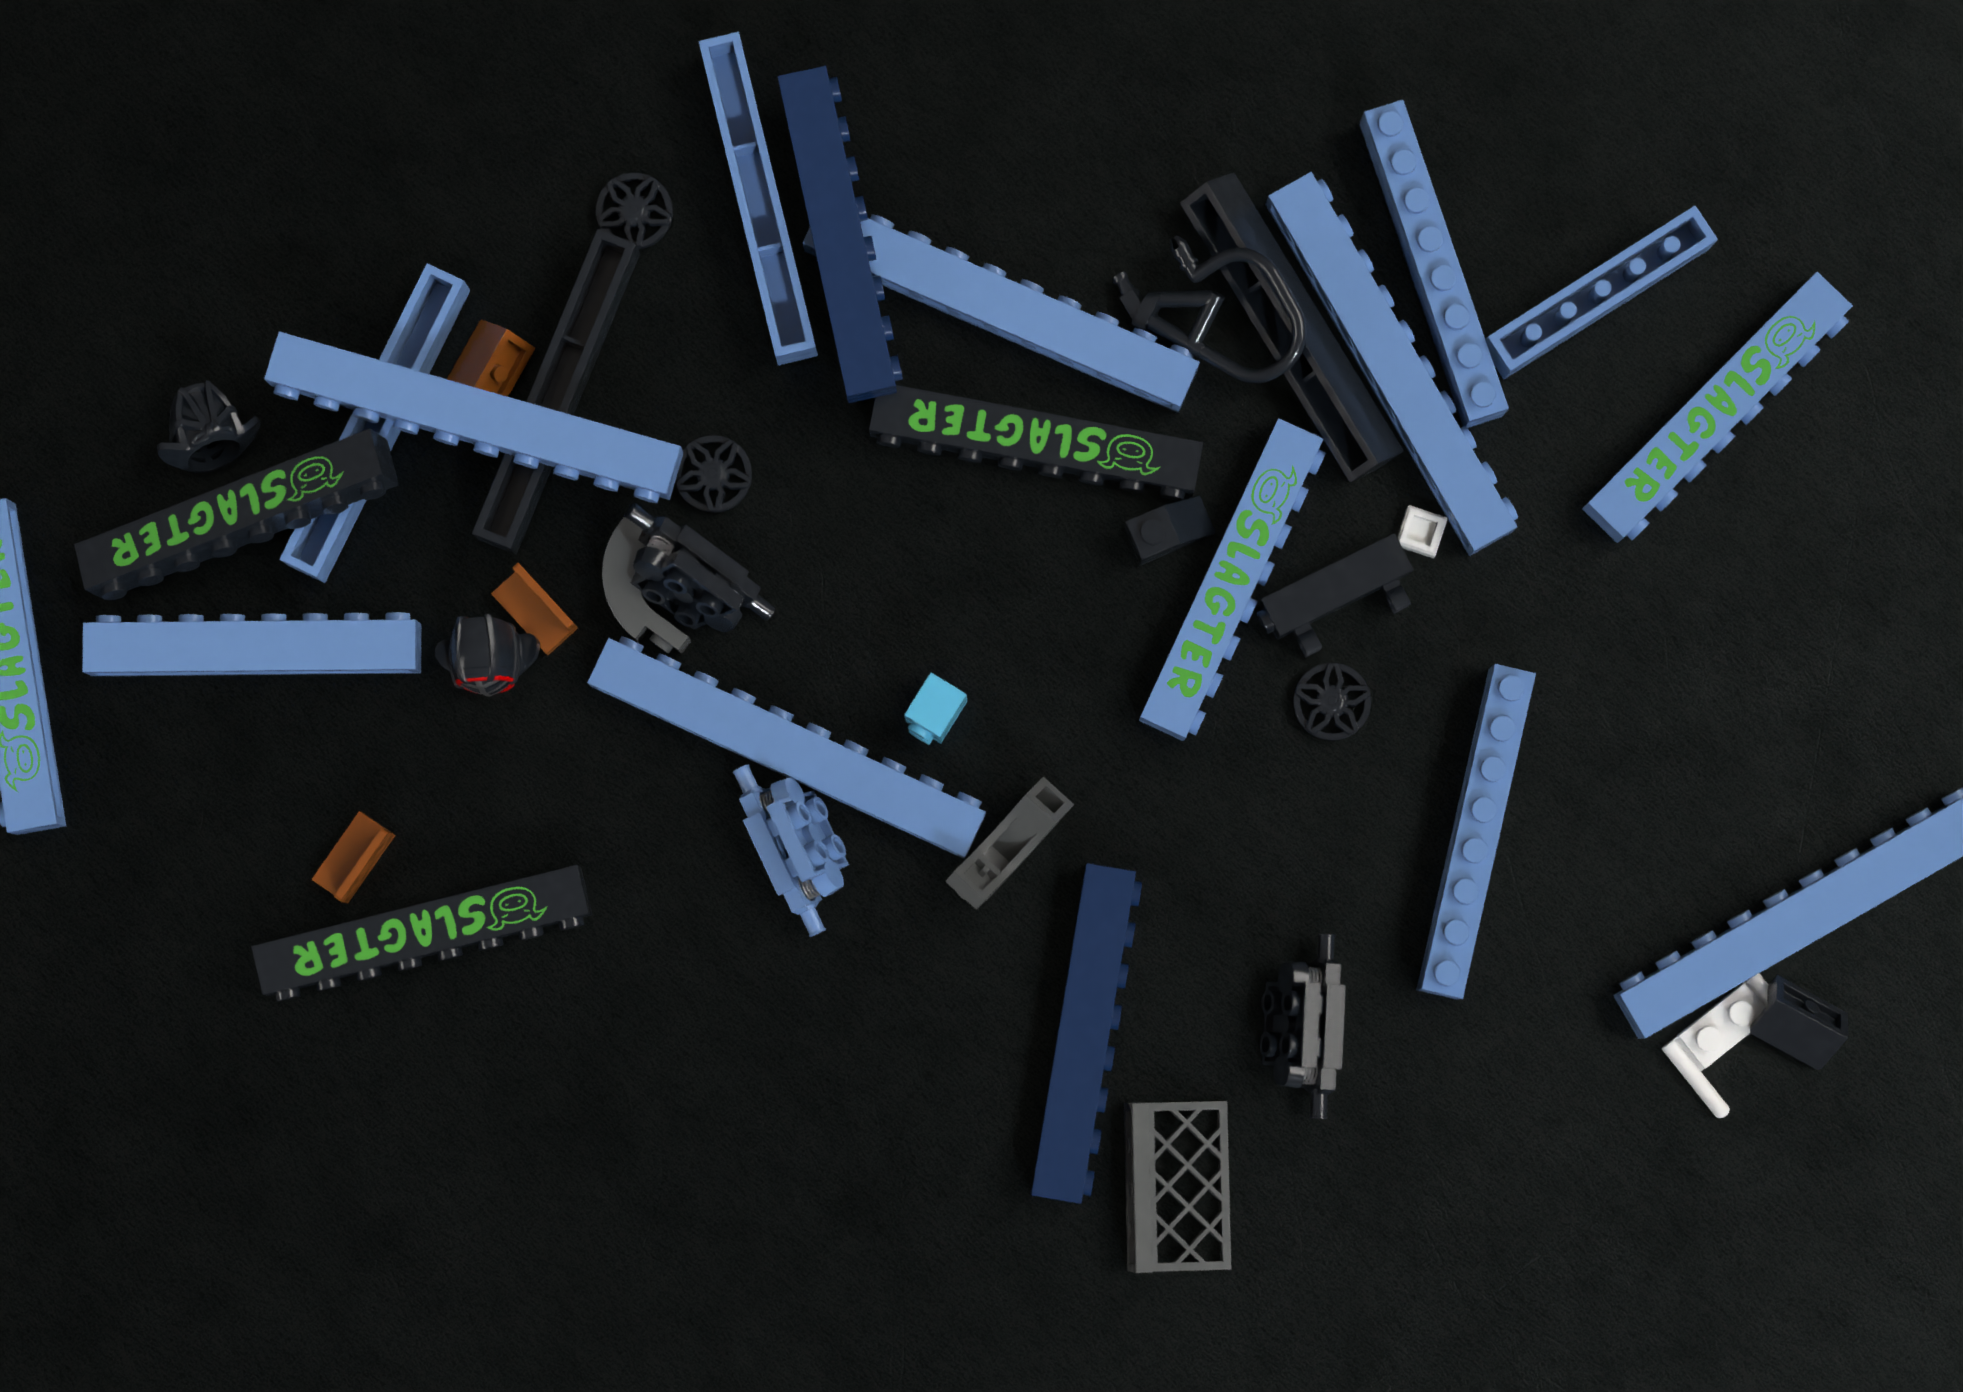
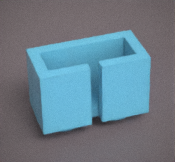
[904,673,967,745]

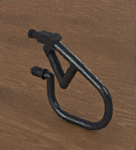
[1111,236,1307,383]

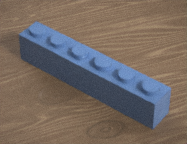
[1486,205,1718,379]

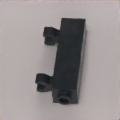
[1256,533,1413,658]

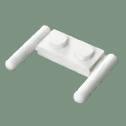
[1661,973,1769,1118]

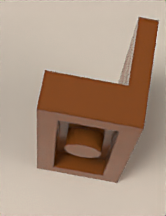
[447,320,535,397]
[491,563,578,655]
[311,811,395,903]

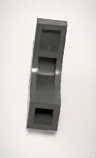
[602,517,691,654]
[945,777,1074,910]

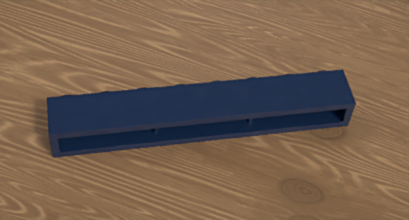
[778,66,903,403]
[1031,863,1142,1204]

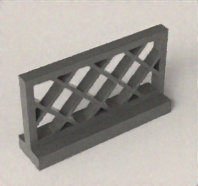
[1124,1101,1231,1273]

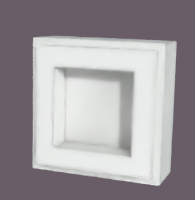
[1397,505,1448,558]

